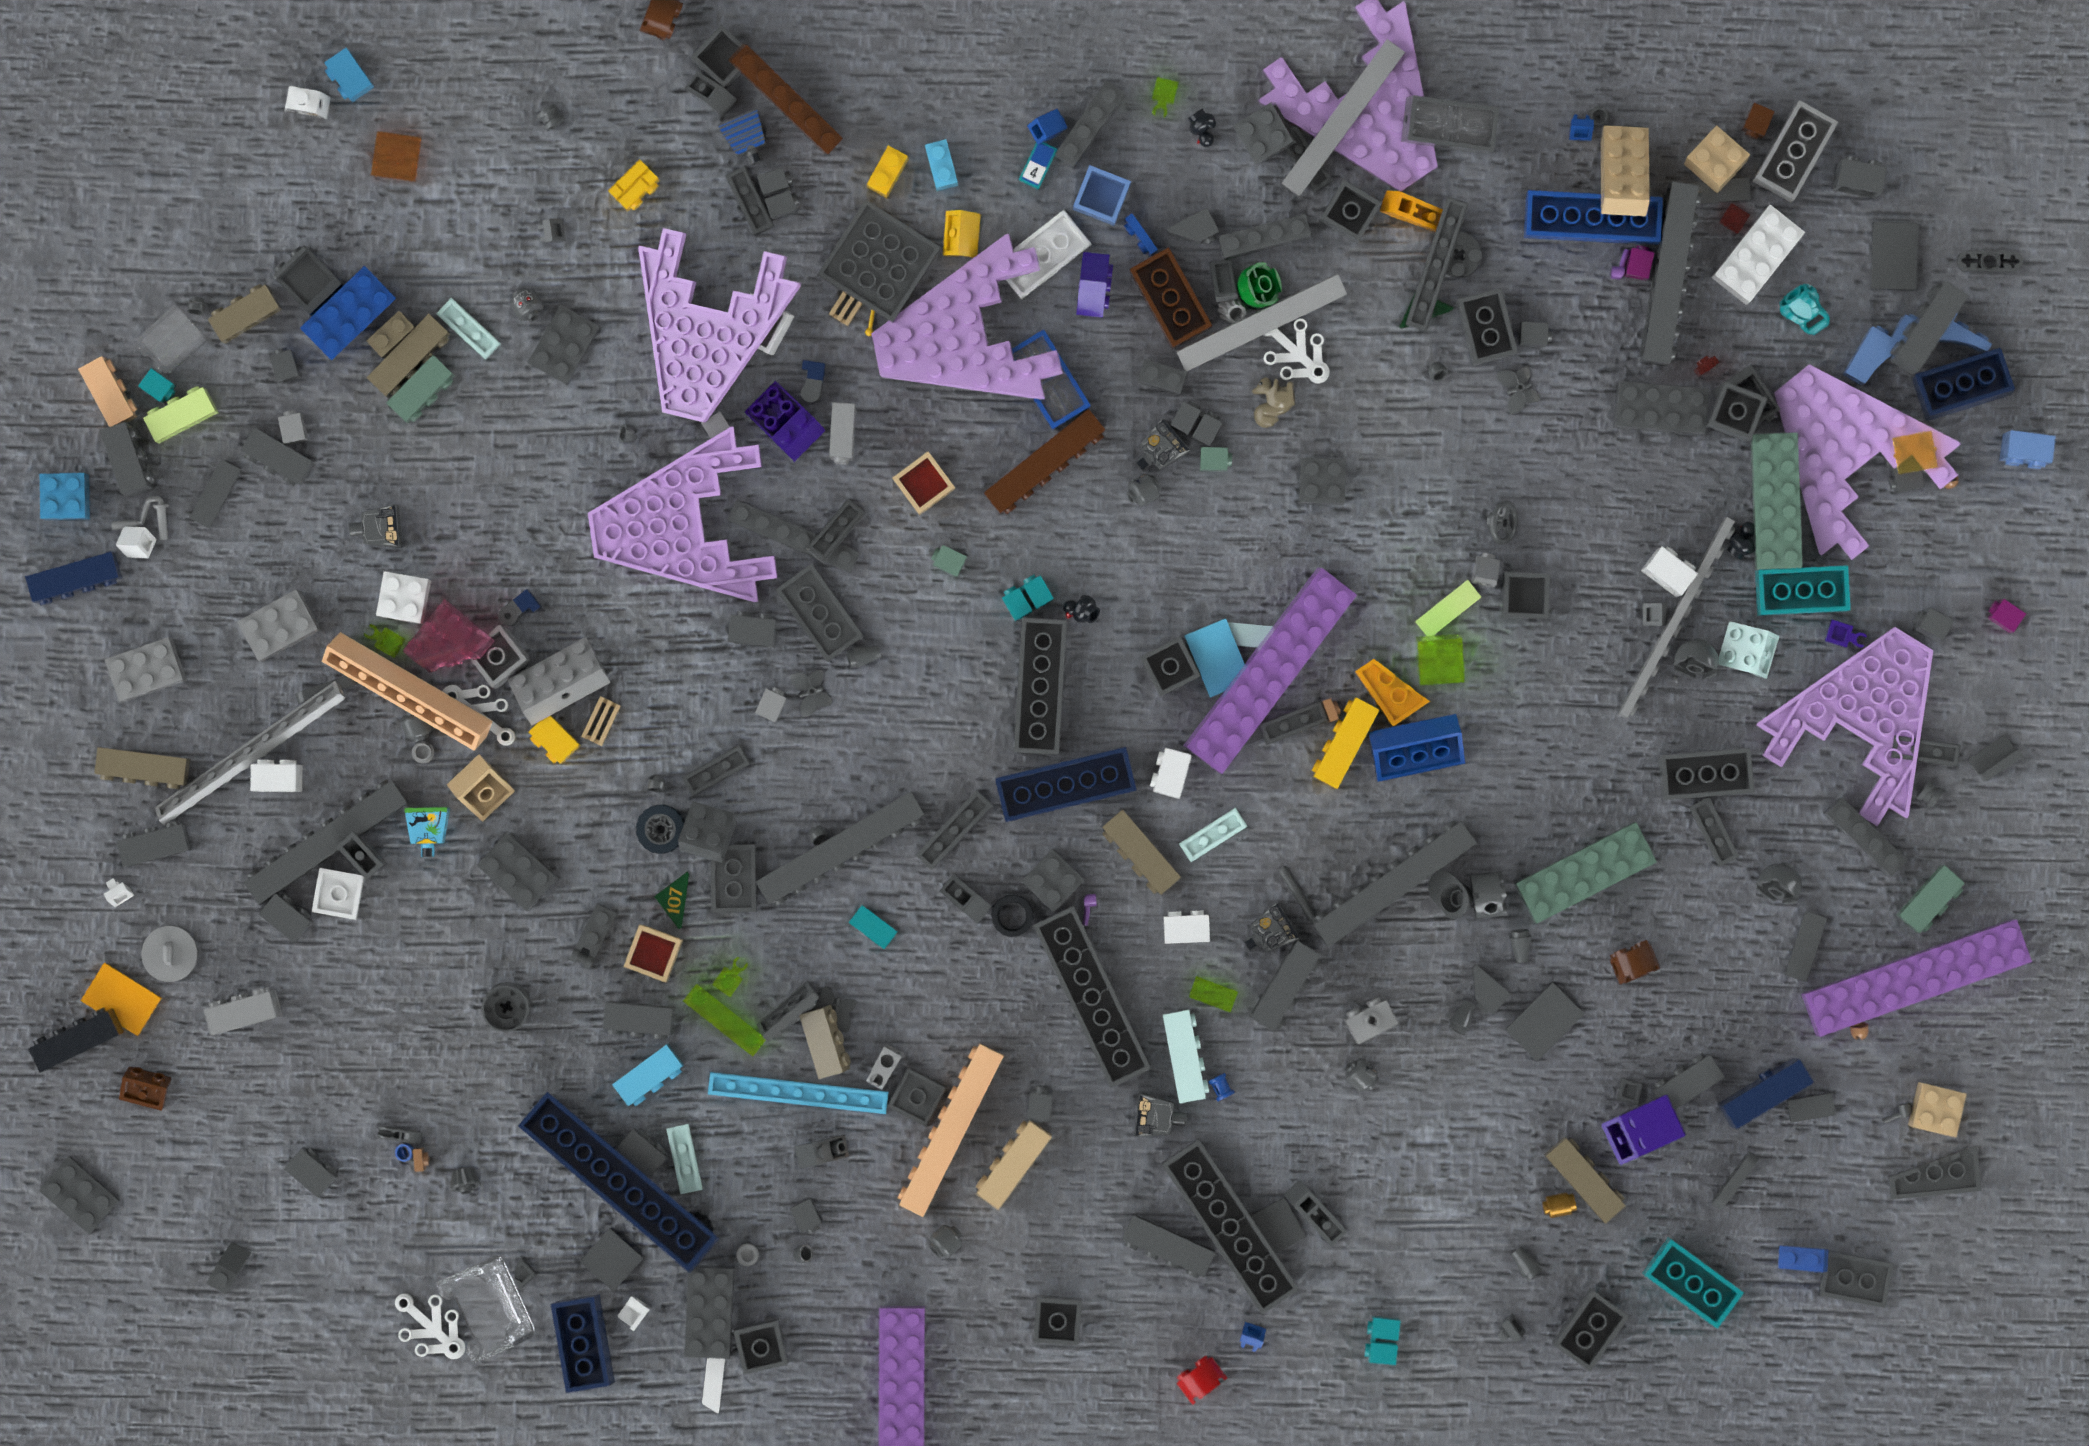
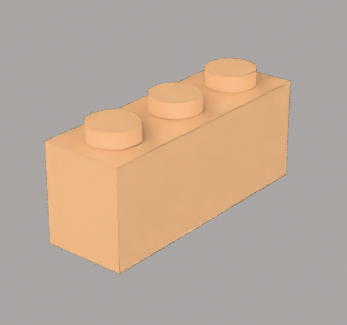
[78,356,138,427]

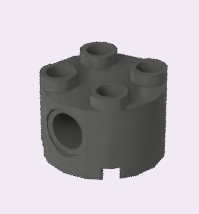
[1470,871,1507,919]

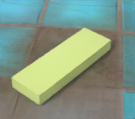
[1415,580,1481,639]

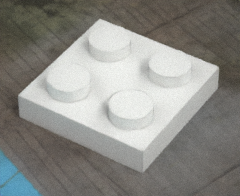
[312,868,364,920]

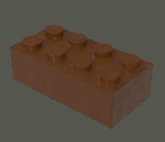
[1129,247,1212,350]

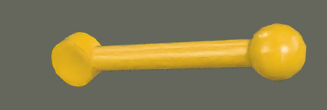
[865,310,875,336]

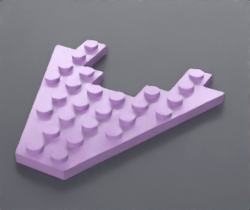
[1258,0,1438,192]
[638,228,801,423]
[871,234,1063,400]
[1774,364,1961,560]
[588,427,778,602]
[1756,627,1933,826]

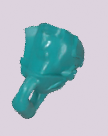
[1779,284,1830,335]

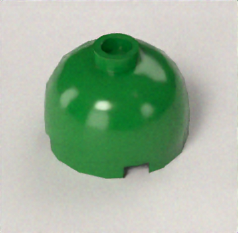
[1237,262,1282,308]

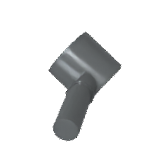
[1882,1103,1912,1124]

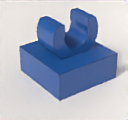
[1569,114,1594,141]
[1240,1322,1266,1352]

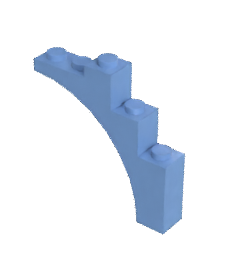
[1842,313,1992,386]

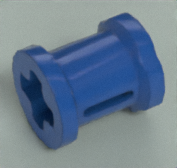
[1208,1073,1235,1102]

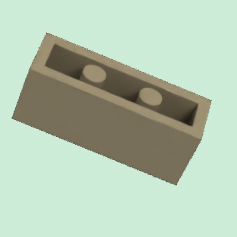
[208,284,282,344]
[800,1004,850,1079]

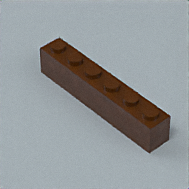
[728,44,843,155]
[984,409,1105,515]

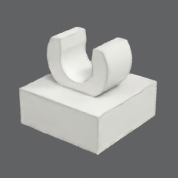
[104,878,134,907]

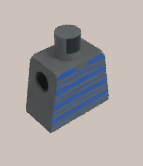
[718,108,767,166]

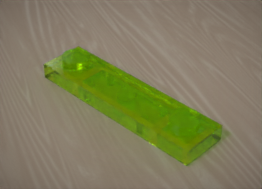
[683,983,766,1057]

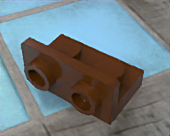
[119,1067,172,1111]

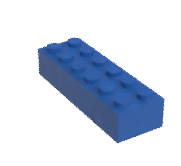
[1524,190,1663,245]

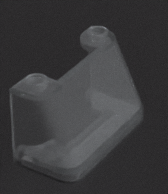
[436,1255,534,1364]

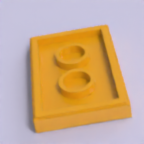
[80,962,162,1036]

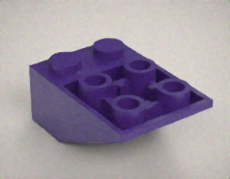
[744,380,826,462]
[1601,1095,1686,1165]

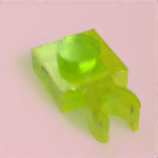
[1152,77,1179,119]
[364,624,406,659]
[712,957,748,997]

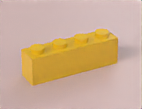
[1311,697,1379,789]

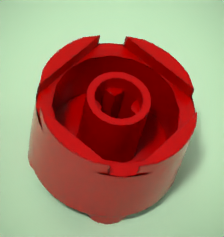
[1176,1356,1228,1405]

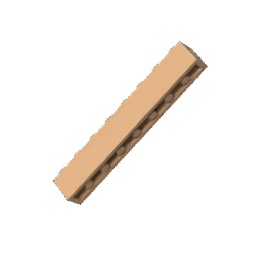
[322,632,493,751]
[898,1043,1004,1217]

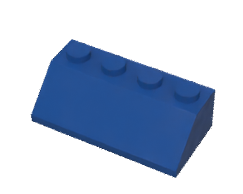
[1368,714,1465,782]

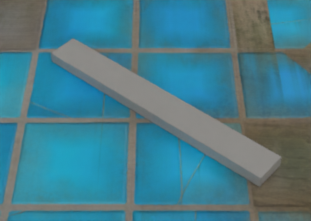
[1281,39,1405,197]
[1176,273,1347,372]

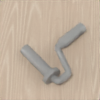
[112,496,169,540]

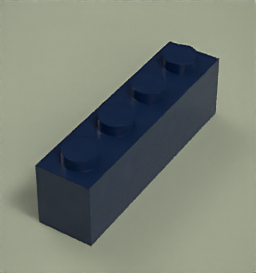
[25,552,122,606]

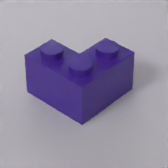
[1076,252,1113,318]

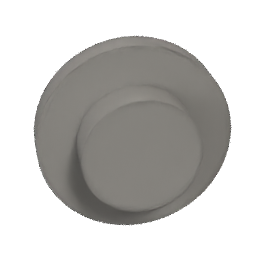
[412,741,435,763]

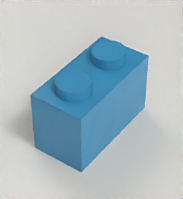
[324,48,374,102]

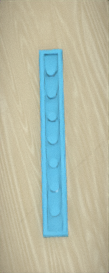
[708,1072,889,1114]

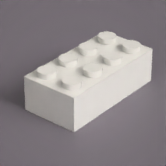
[1711,205,1805,305]

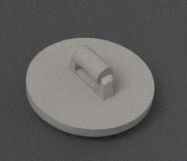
[141,926,198,982]

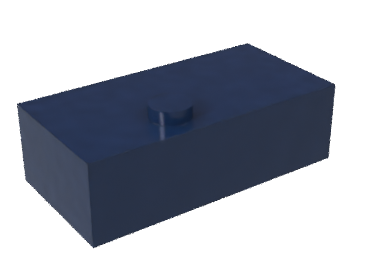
[1912,348,2015,422]
[1717,1058,1814,1129]
[550,1294,615,1393]

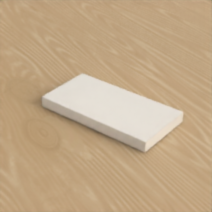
[1006,210,1092,300]

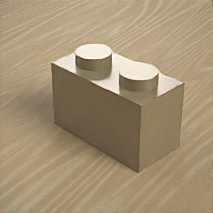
[367,311,415,359]

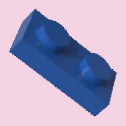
[1124,213,1158,257]

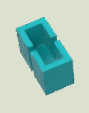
[1002,574,1054,622]
[1364,1316,1401,1365]

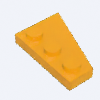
[1355,659,1430,727]

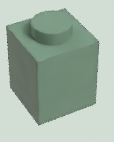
[1200,447,1232,472]
[931,545,967,577]

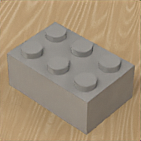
[237,590,321,662]
[104,637,187,702]
[204,987,283,1035]

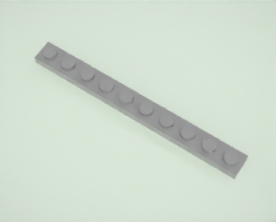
[1618,517,1735,718]
[155,680,345,825]

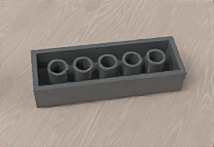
[1014,617,1067,755]

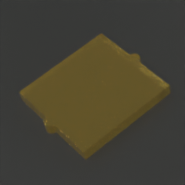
[1892,431,1938,474]

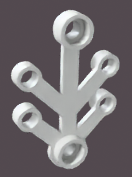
[1263,318,1329,384]
[442,685,516,747]
[395,1293,465,1359]

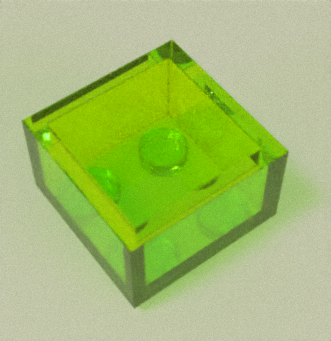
[1415,634,1465,685]

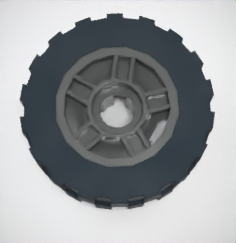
[636,805,685,854]

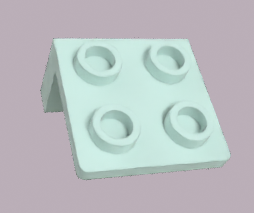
[1718,622,1779,679]

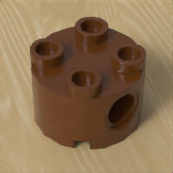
[639,0,684,41]
[1609,940,1661,985]

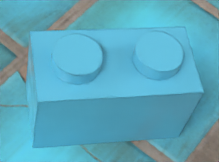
[925,139,958,191]

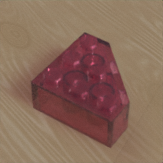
[403,599,495,673]

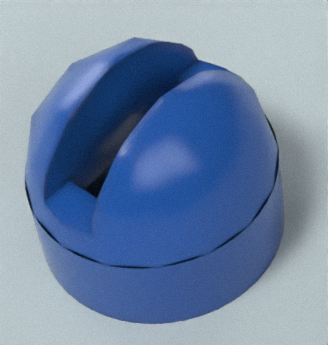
[395,1143,414,1162]

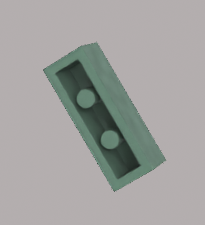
[386,355,455,423]
[1896,865,1965,933]

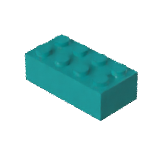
[1755,565,1851,616]
[1642,1237,1744,1329]

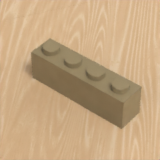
[367,314,450,398]
[94,747,190,789]
[1102,810,1181,895]
[1544,1137,1625,1224]

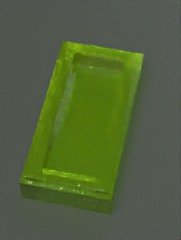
[1188,976,1238,1013]

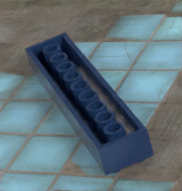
[518,1092,719,1273]

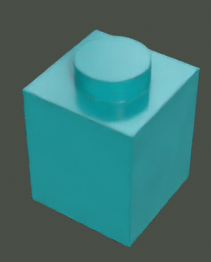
[138,368,176,404]

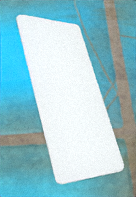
[702,1358,725,1413]

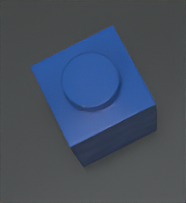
[1027,109,1068,145]

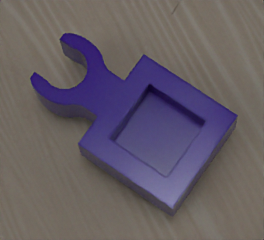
[1824,620,1867,648]

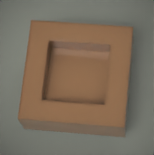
[1322,698,1341,723]
[413,1147,429,1172]

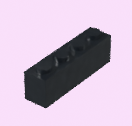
[28,1007,124,1073]

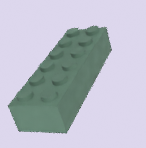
[1751,433,1802,569]
[1514,822,1657,923]

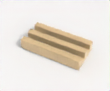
[829,292,862,327]
[581,696,621,746]

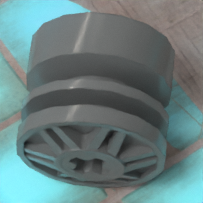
[482,982,531,1033]

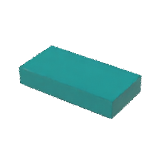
[849,905,898,949]

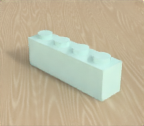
[1162,1009,1209,1103]

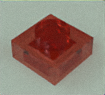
[1718,203,1750,234]
[1694,355,1720,377]

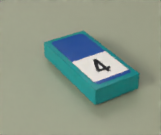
[1019,143,1058,190]

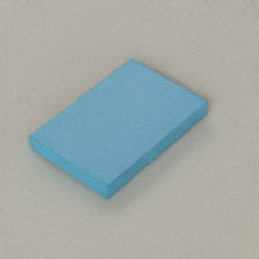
[1184,618,1245,698]

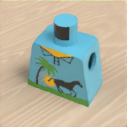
[405,807,450,857]

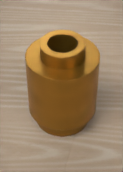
[1542,1192,1577,1218]

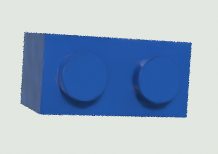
[1778,1245,1829,1272]

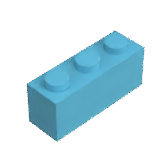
[612,1044,684,1107]

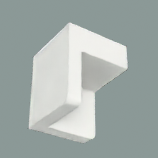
[116,527,157,558]
[618,1295,651,1331]

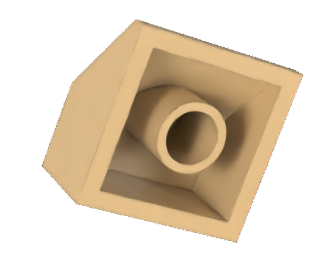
[447,754,515,822]

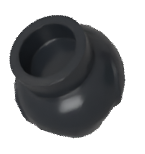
[1188,108,1216,147]
[1727,522,1755,560]
[1063,595,1100,623]

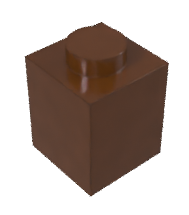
[1741,103,1775,140]

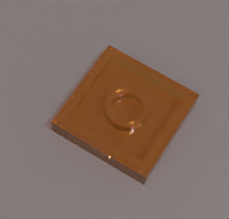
[371,131,422,182]

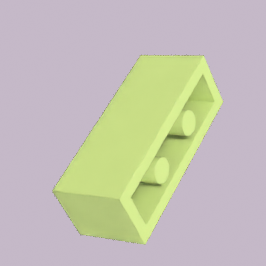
[143,386,219,443]

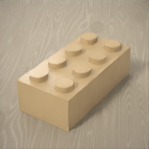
[1601,125,1650,216]
[976,1120,1052,1210]

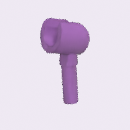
[1611,249,1630,280]
[1082,894,1097,926]

